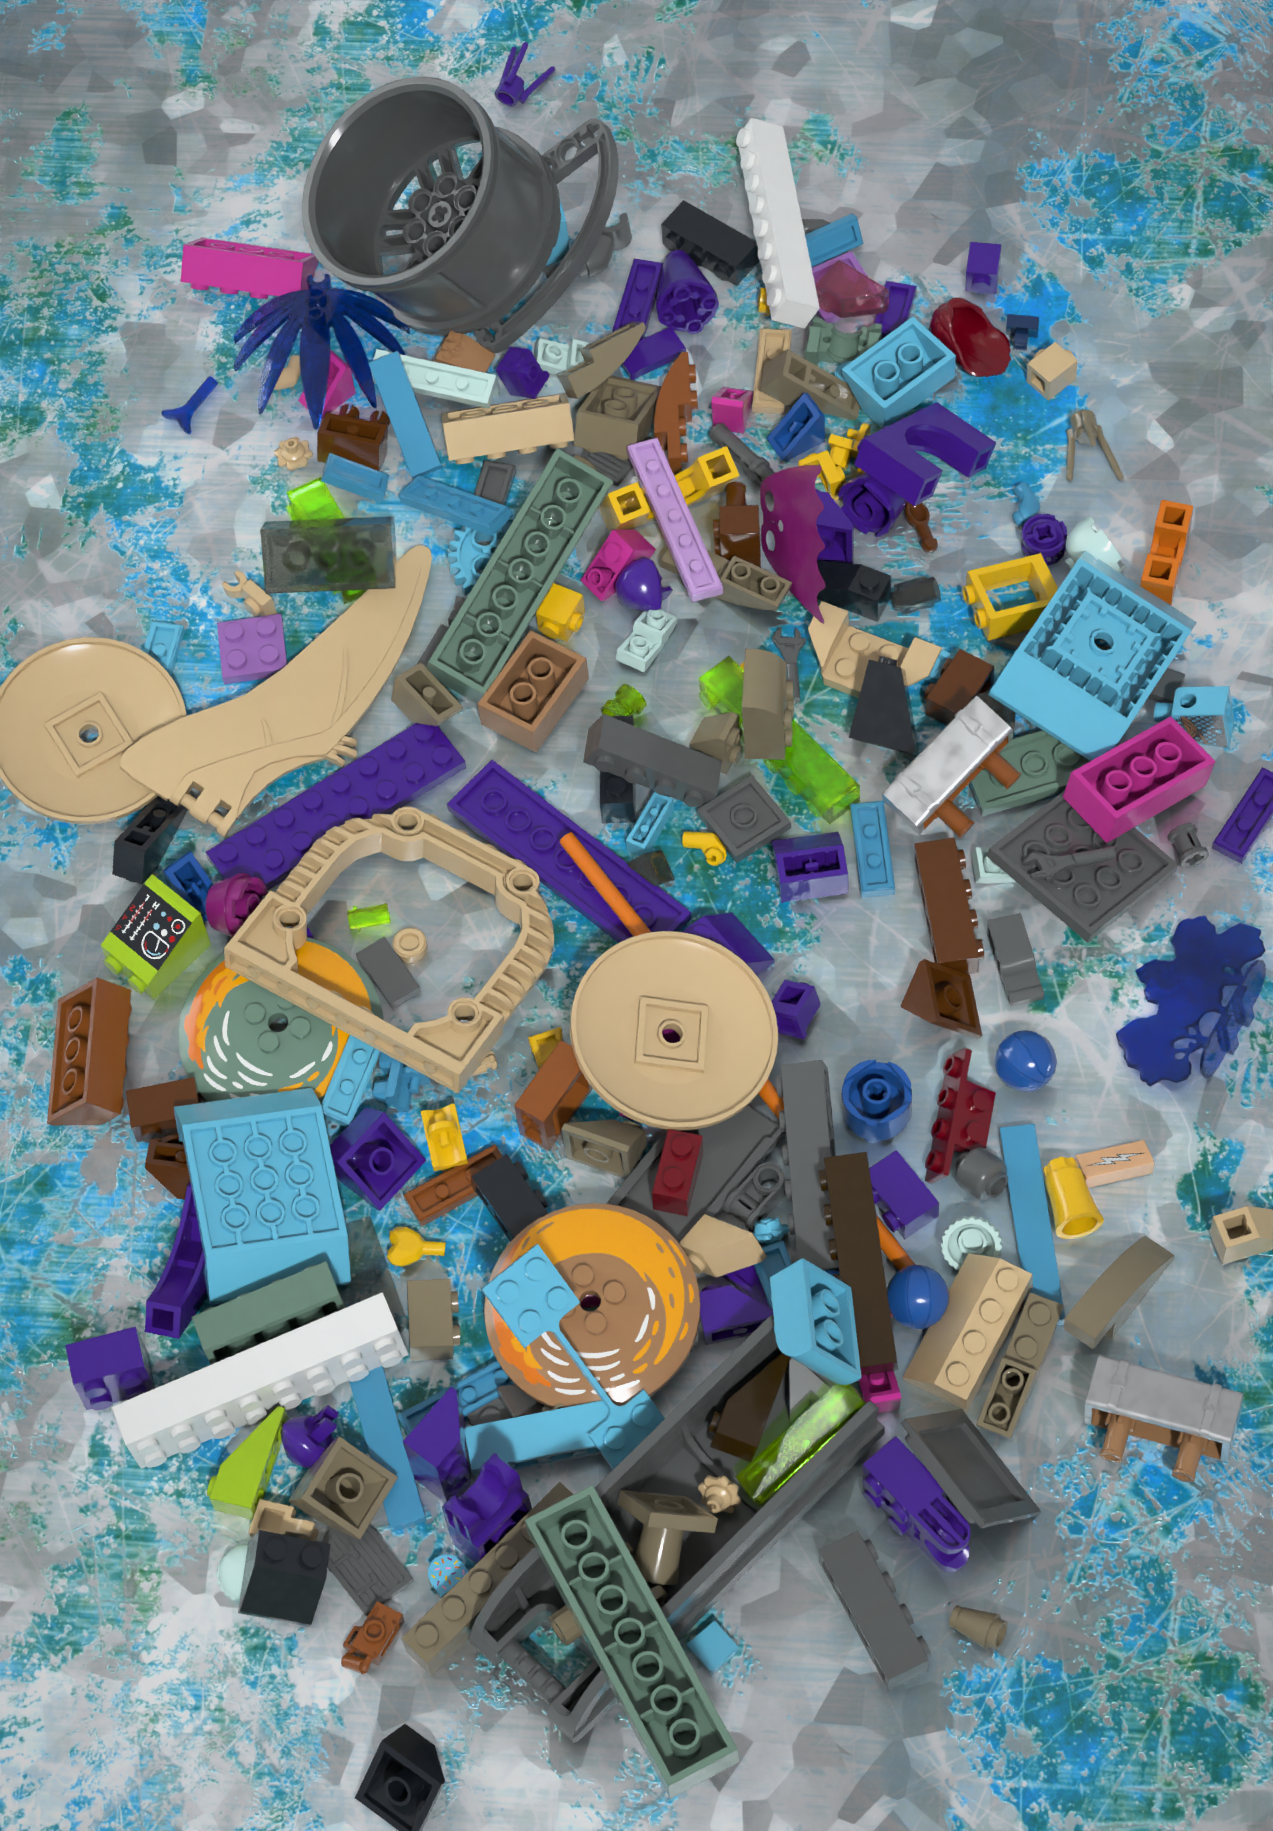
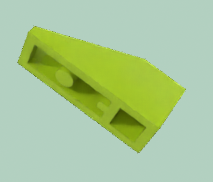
[207,1406,289,1520]

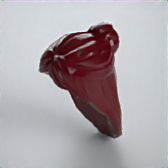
[929,297,1011,377]

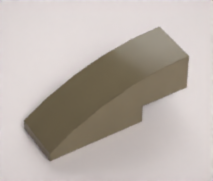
[558,321,646,399]

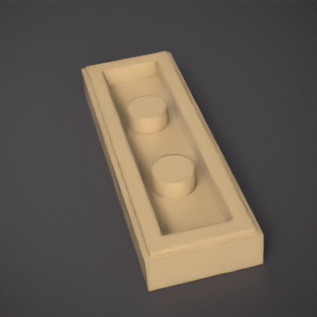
[752,328,792,414]

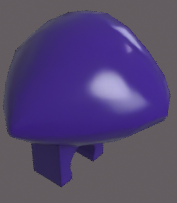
[615,557,673,611]
[280,1405,339,1468]

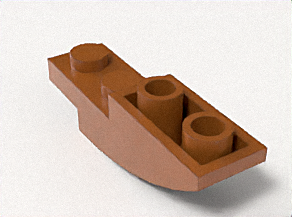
[654,352,698,475]

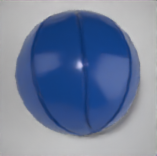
[995,1030,1057,1092]
[887,1265,950,1329]

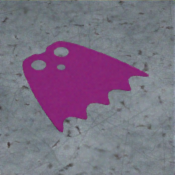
[760,465,825,624]

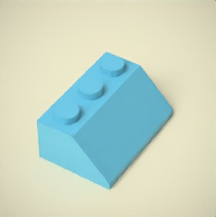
[842,317,956,428]

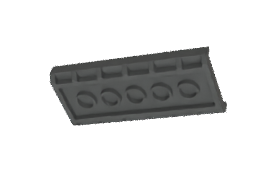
[606,1105,786,1243]

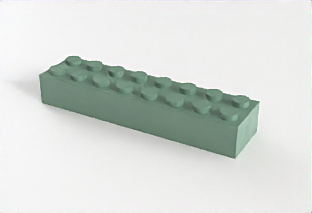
[426,448,613,704]
[525,1485,739,1799]

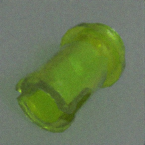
[347,903,391,933]

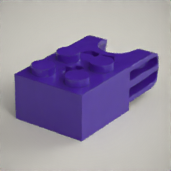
[862,1436,971,1573]
[442,1453,532,1564]

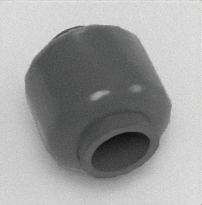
[955,1147,1008,1200]

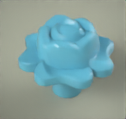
[752,1217,789,1246]

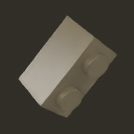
[407,1279,460,1361]

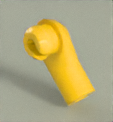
[682,831,727,866]

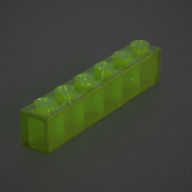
[699,656,860,825]

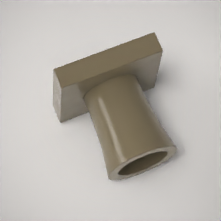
[617,1490,718,1585]

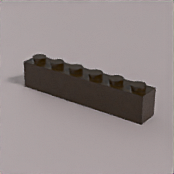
[818,1152,898,1375]

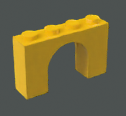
[599,446,740,534]

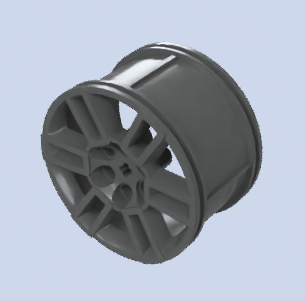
[302,77,561,337]

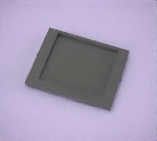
[901,1409,1041,1528]

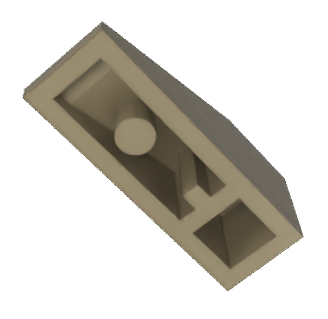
[760,349,860,420]

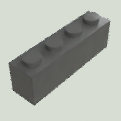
[583,714,722,808]
[819,1531,932,1691]

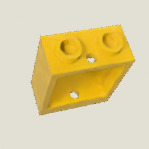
[962,553,1058,641]

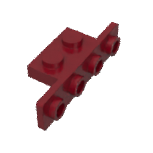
[925,1047,996,1184]

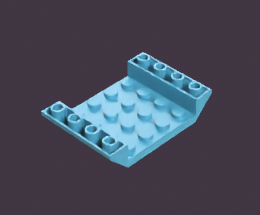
[174,1088,351,1305]

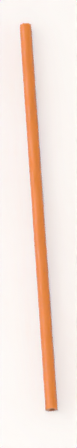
[559,832,916,1271]

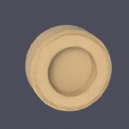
[393,928,428,963]

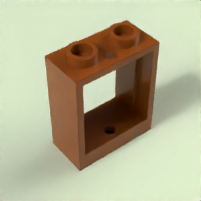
[514,1040,593,1151]

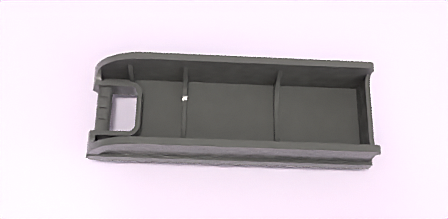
[468,1315,885,1743]

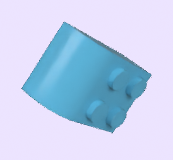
[770,1258,862,1385]

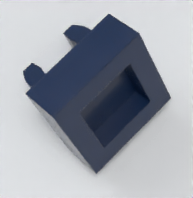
[1006,314,1039,351]

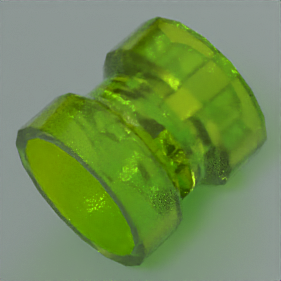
[601,684,647,716]

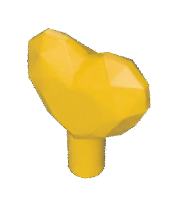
[387,1226,446,1267]

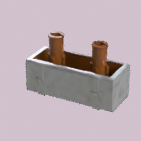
[881,696,1022,838]

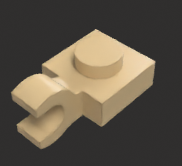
[222,571,277,617]
[248,1499,319,1541]

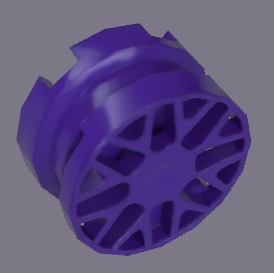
[1021,514,1067,566]

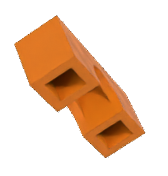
[1140,500,1194,605]

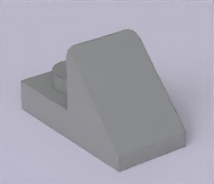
[789,1359,848,1427]

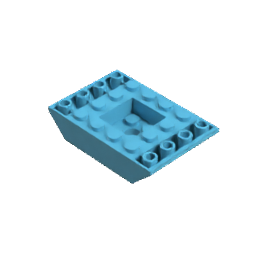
[988,551,1197,761]

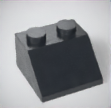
[238,1530,331,1627]

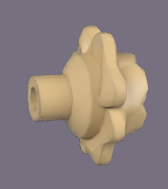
[274,437,313,471]
[698,1476,742,1513]

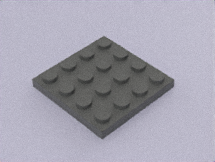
[987,790,1179,943]

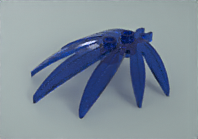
[234,274,410,430]

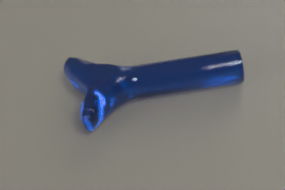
[161,376,218,435]

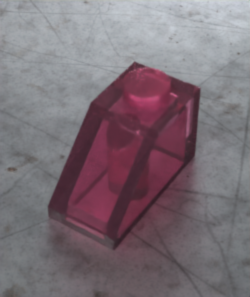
[816,260,889,318]

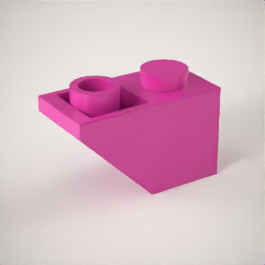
[580,529,656,601]

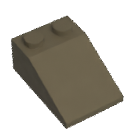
[574,375,661,460]

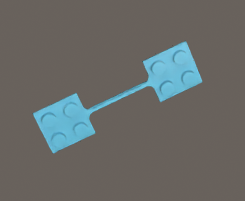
[481,1244,665,1469]

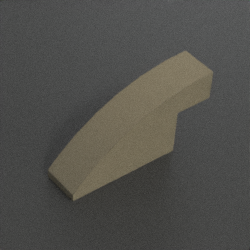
[1064,1236,1175,1350]

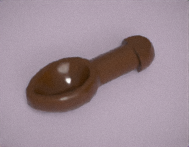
[904,502,938,553]

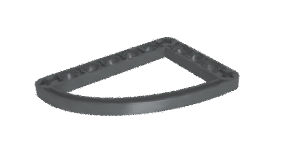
[474,118,619,354]

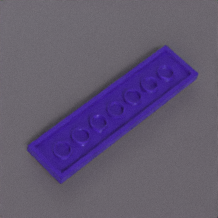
[205,723,467,891]
[447,760,692,943]

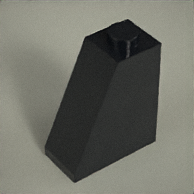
[849,656,919,756]

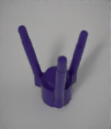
[495,42,555,106]

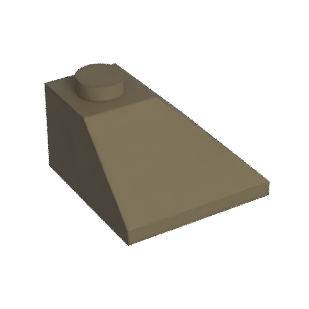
[562,1119,647,1179]
[288,1436,398,1540]

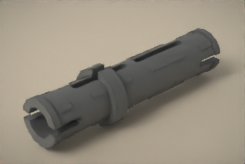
[709,423,775,497]

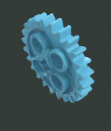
[448,509,515,595]

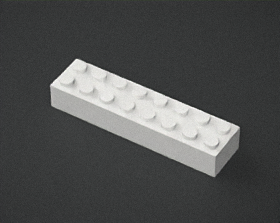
[112,1292,409,1469]

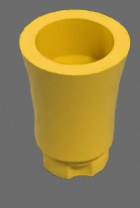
[1043,1157,1104,1239]

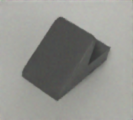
[467,1385,545,1426]

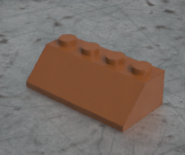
[47,977,132,1126]

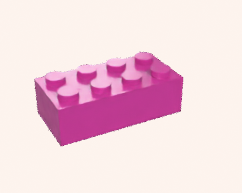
[1063,716,1216,843]

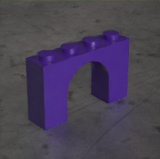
[854,402,996,506]

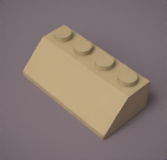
[441,393,574,464]
[903,1253,1033,1411]

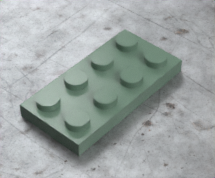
[969,730,1090,817]

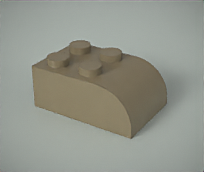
[742,649,794,760]

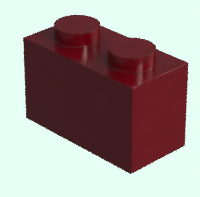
[652,1129,704,1217]

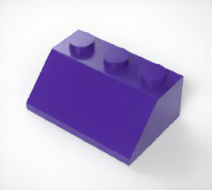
[403,1387,471,1503]

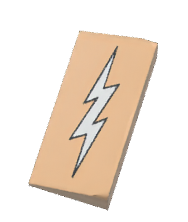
[1075,1140,1155,1188]

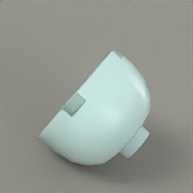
[1065,516,1127,572]

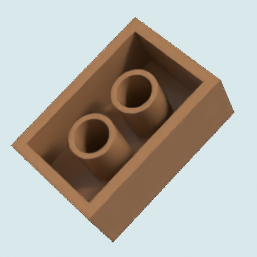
[477,630,589,753]

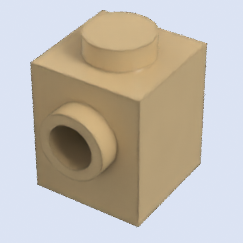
[1026,342,1077,401]

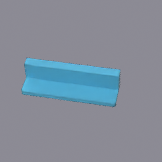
[465,1400,609,1478]

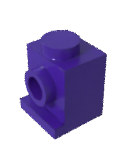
[495,346,550,399]
[771,980,821,1039]

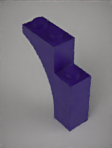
[145,1182,207,1339]

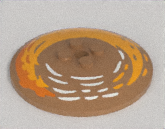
[484,1203,701,1408]

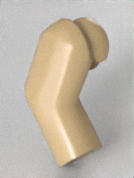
[263,355,305,390]

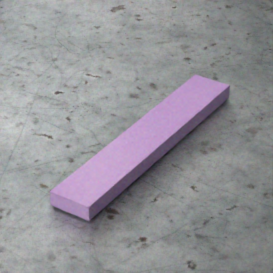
[627,438,723,602]

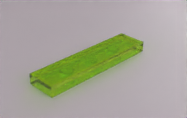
[735,1384,866,1505]

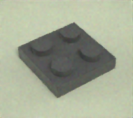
[697,775,791,863]

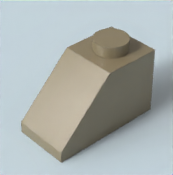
[391,662,463,726]

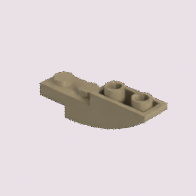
[660,549,792,611]
[976,1292,1064,1439]

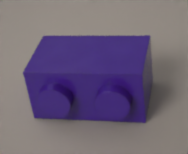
[869,1150,939,1240]

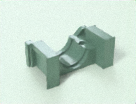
[805,317,882,366]

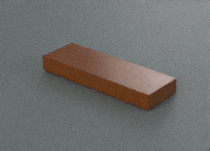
[403,1144,503,1227]

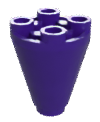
[656,250,719,334]

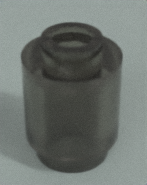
[890,575,941,616]

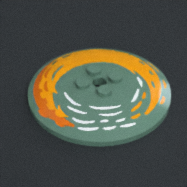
[178,937,384,1104]

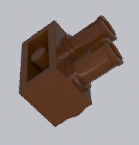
[317,404,390,471]
[713,482,761,568]

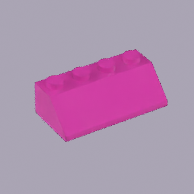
[181,237,319,303]

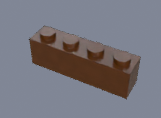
[914,837,984,974]

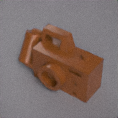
[341,1601,405,1674]

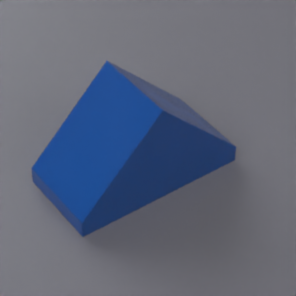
[766,393,825,461]
[163,851,213,923]

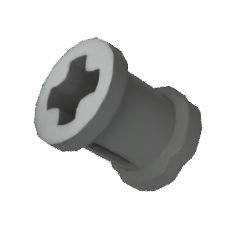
[1167,823,1209,868]

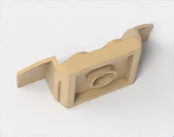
[808,601,942,698]

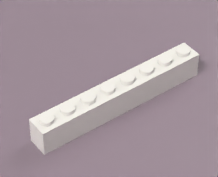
[736,118,820,329]

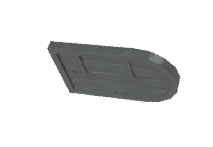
[322,1525,414,1617]

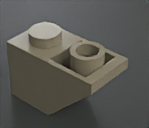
[689,712,744,775]

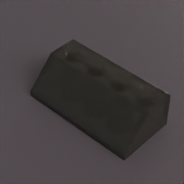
[260,516,396,594]

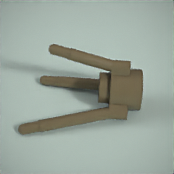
[1066,410,1124,481]

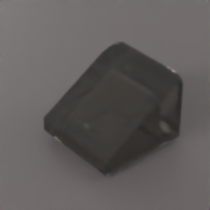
[627,850,675,886]

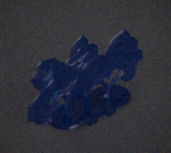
[1116,916,1266,1087]

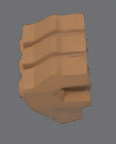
[432,331,496,373]

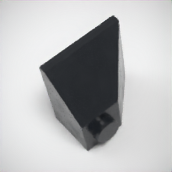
[355,1724,445,1831]

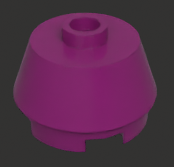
[206,873,268,937]

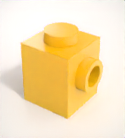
[536,583,585,642]

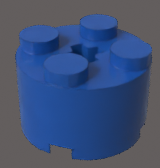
[841,1060,912,1143]

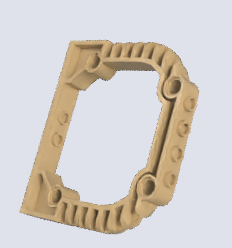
[224,807,554,1094]

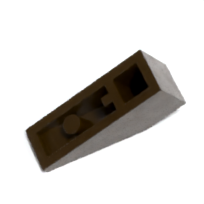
[708,1353,790,1463]

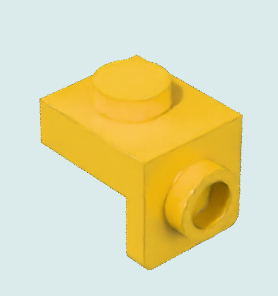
[798,450,846,501]

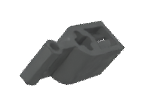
[987,913,1044,1007]

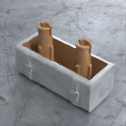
[1084,1355,1244,1482]

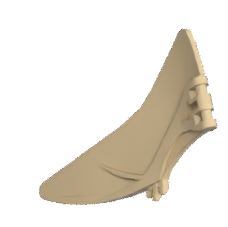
[120,545,432,838]

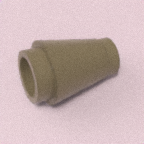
[949,1605,1008,1650]

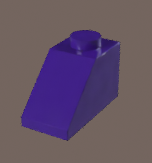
[700,1285,773,1345]

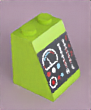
[101,874,211,1000]

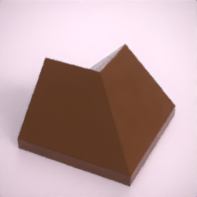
[900,959,982,1039]

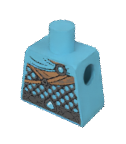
[1154,686,1235,749]

